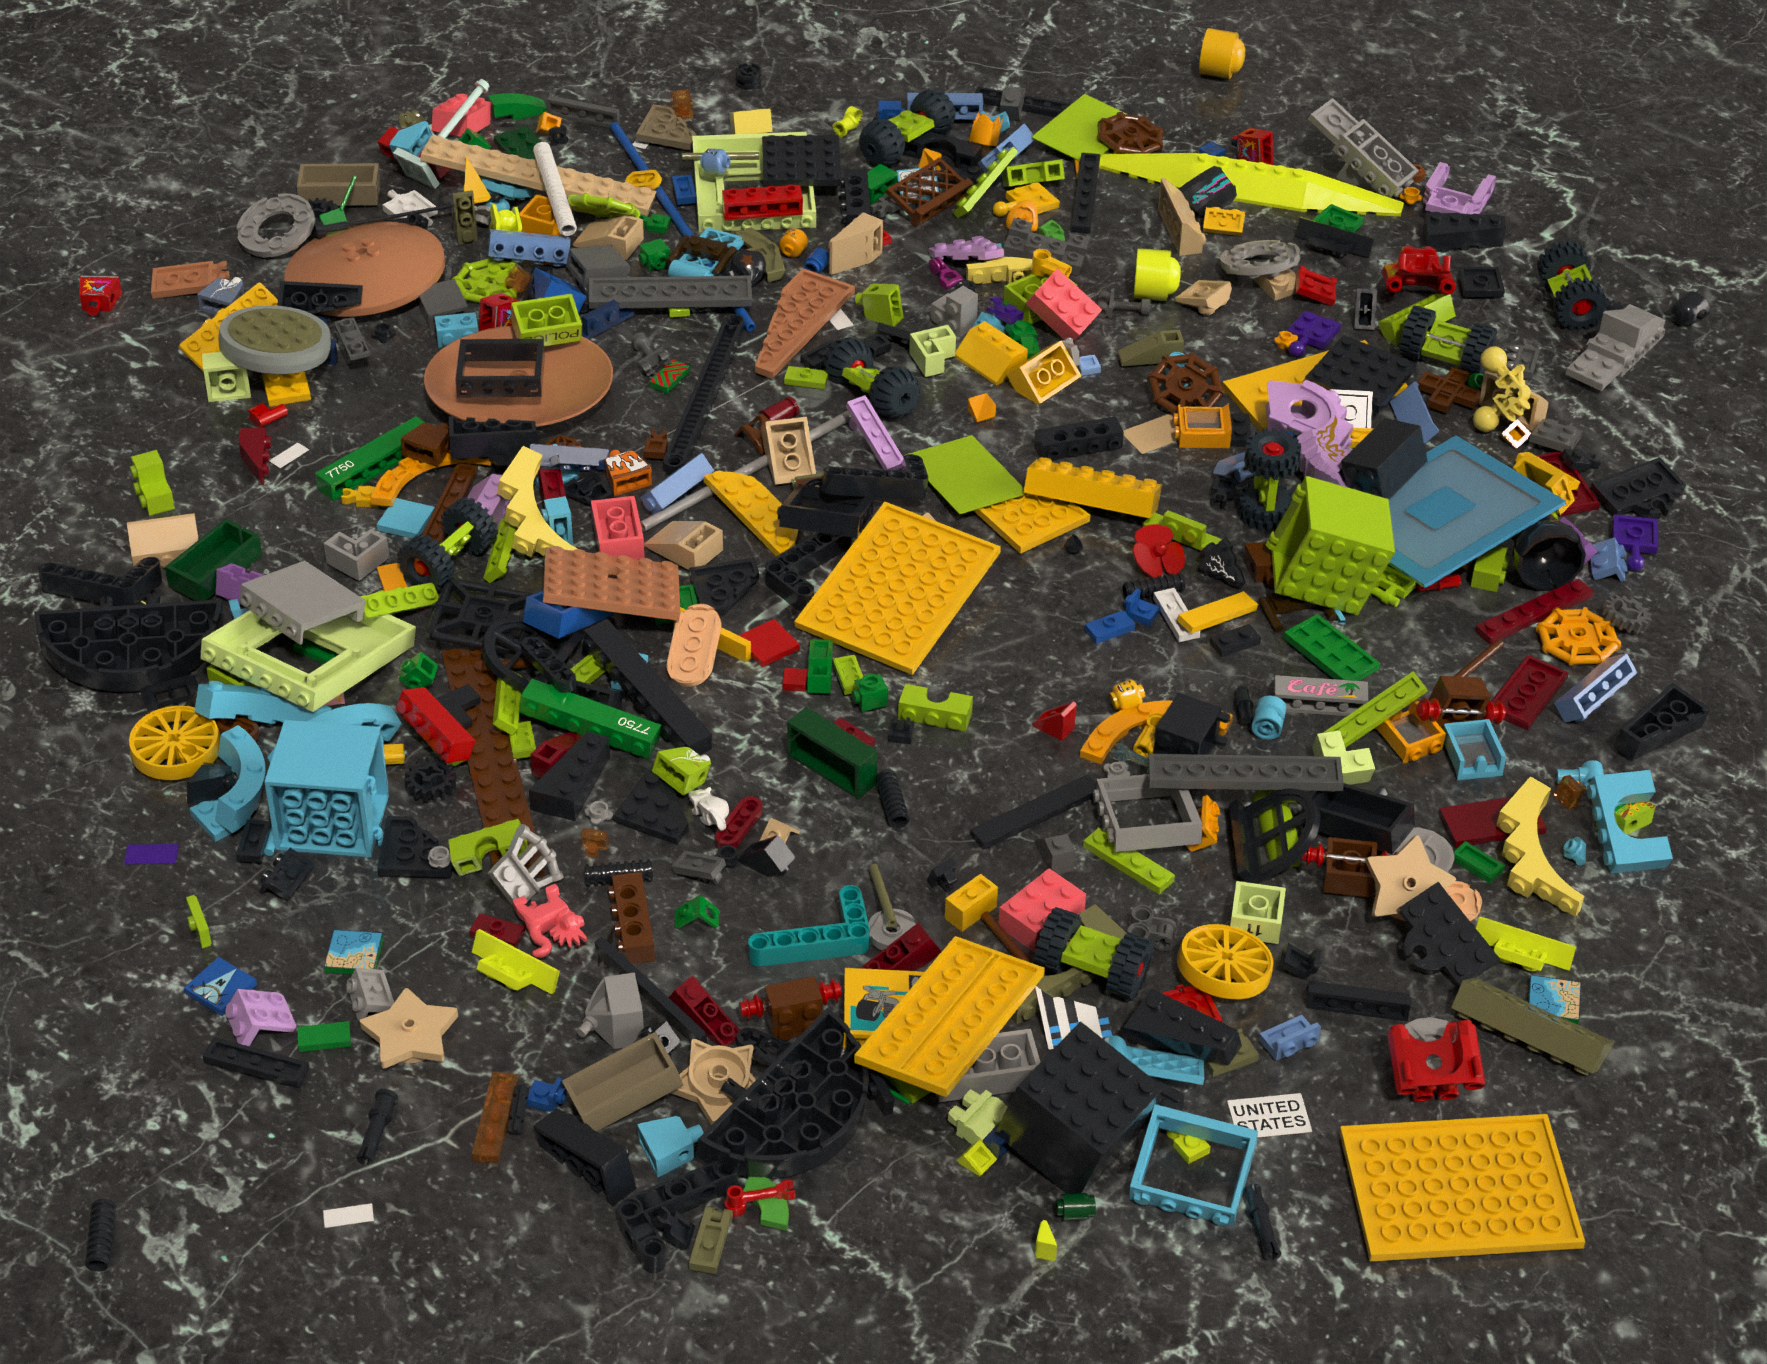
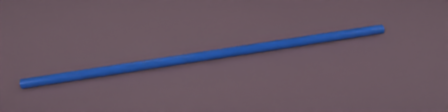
[610,122,756,332]

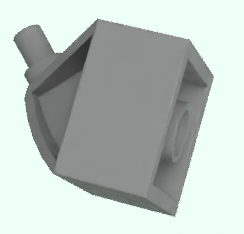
[577,972,644,1049]

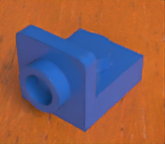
[1124,589,1160,626]
[525,1077,567,1112]

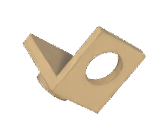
[760,818,800,843]

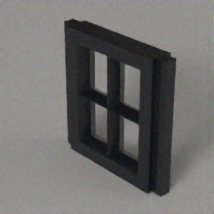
[140,675,198,729]

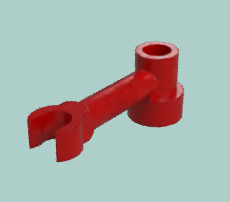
[724,1180,795,1217]

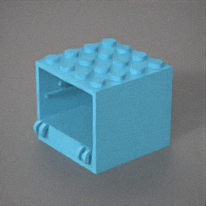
[265,720,389,857]

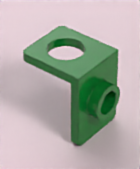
[675,895,719,929]

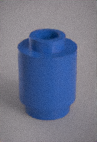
[804,247,830,274]

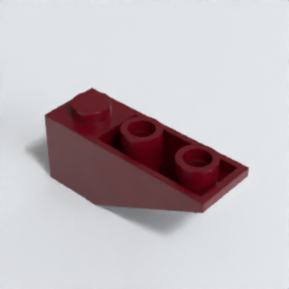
[239,427,272,485]
[530,732,582,778]
[859,922,942,971]
[668,976,740,1047]

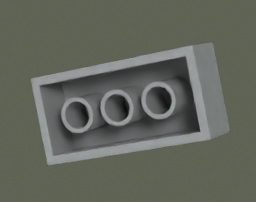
[937,1029,1040,1102]

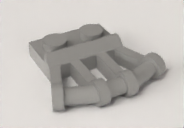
[488,824,564,906]

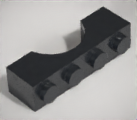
[903,131,983,168]

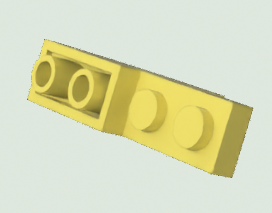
[966,257,1033,284]

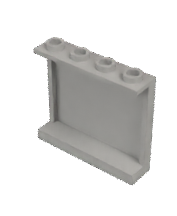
[240,561,365,644]

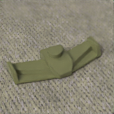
[734,227,786,282]

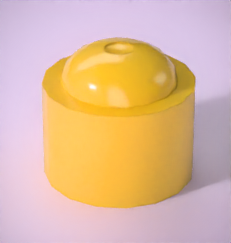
[1199,28,1245,79]

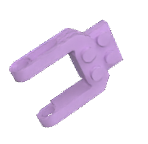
[1423,162,1496,214]

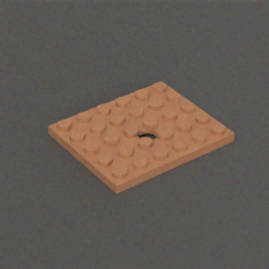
[543,546,681,621]

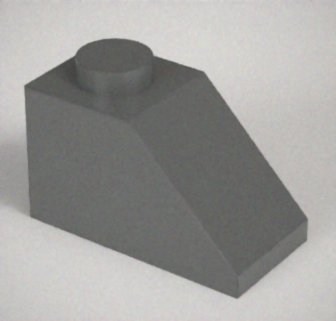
[1000,86,1026,120]
[1035,834,1075,874]

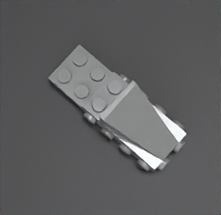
[1308,98,1419,198]
[1565,304,1665,391]

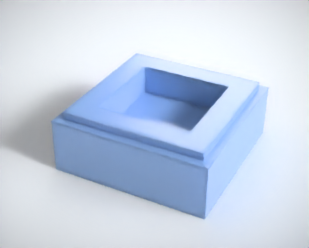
[1076,355,1101,376]

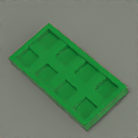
[1283,614,1380,681]

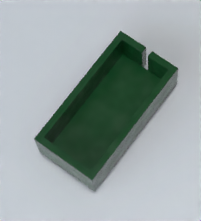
[165,519,262,601]
[787,707,878,800]

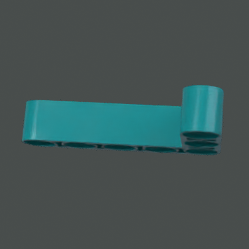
[748,885,870,966]

